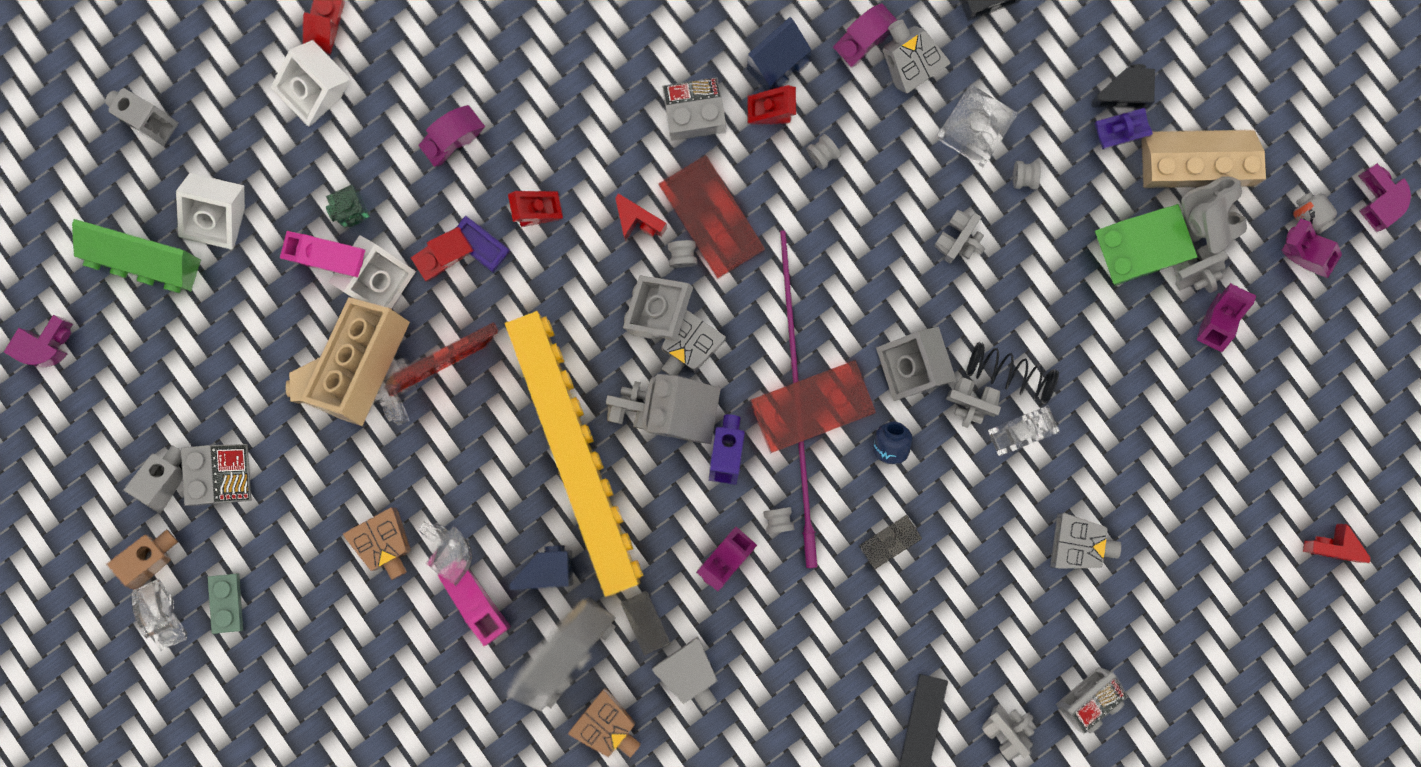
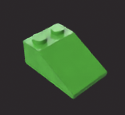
[1095,204,1198,286]

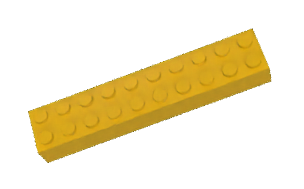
[505,311,644,597]

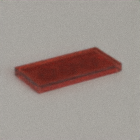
[658,155,765,280]
[384,322,499,396]
[750,360,876,454]

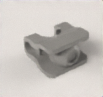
[1181,176,1247,254]

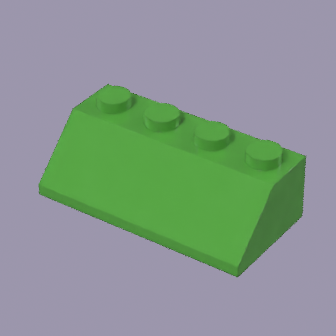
[72,219,201,294]

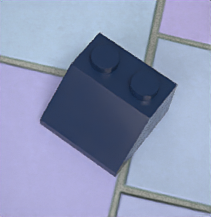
[747,17,812,91]
[510,545,573,590]

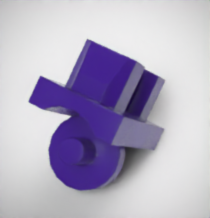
[1094,108,1153,150]

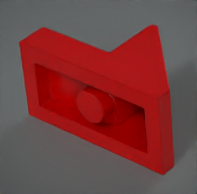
[303,0,345,54]
[747,85,796,124]
[508,191,563,227]
[615,193,667,241]
[411,227,474,281]
[1303,524,1370,564]

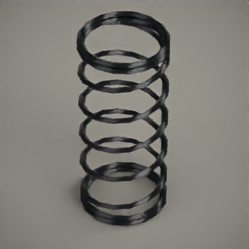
[966,341,1059,404]

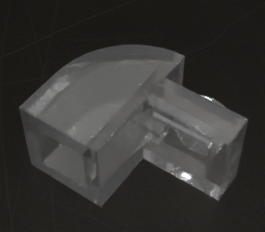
[373,358,419,426]
[988,406,1060,456]
[418,521,472,586]
[132,579,187,651]

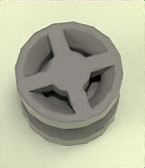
[806,134,841,170]
[1013,161,1041,189]
[668,240,697,268]
[763,507,795,534]

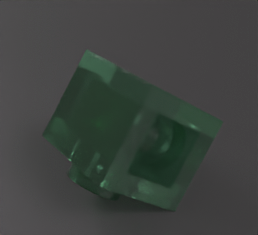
[326,184,370,228]

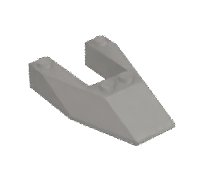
[507,596,616,711]

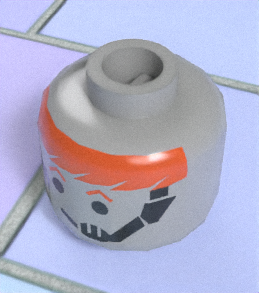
[1293,192,1337,235]

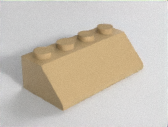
[1142,130,1266,188]
[300,297,410,426]

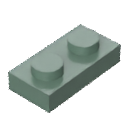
[208,573,243,634]

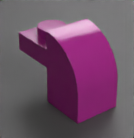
[833,3,897,67]
[418,105,485,167]
[1358,163,1411,233]
[1282,218,1342,278]
[1197,283,1256,352]
[4,315,73,367]
[696,527,757,591]

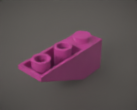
[280,231,365,278]
[437,558,511,646]

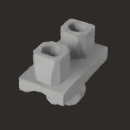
[934,210,985,263]
[1173,244,1228,293]
[946,377,1001,428]
[605,381,647,429]
[982,703,1034,761]

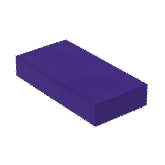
[456,216,510,273]

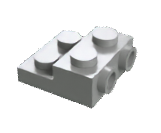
[623,275,693,341]

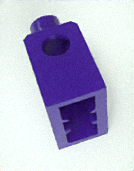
[708,414,745,485]

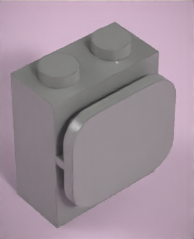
[642,374,721,444]

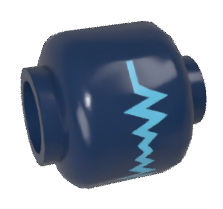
[873,421,912,464]

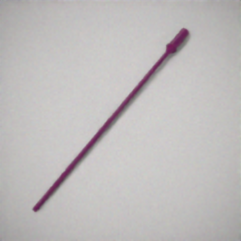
[780,230,818,568]

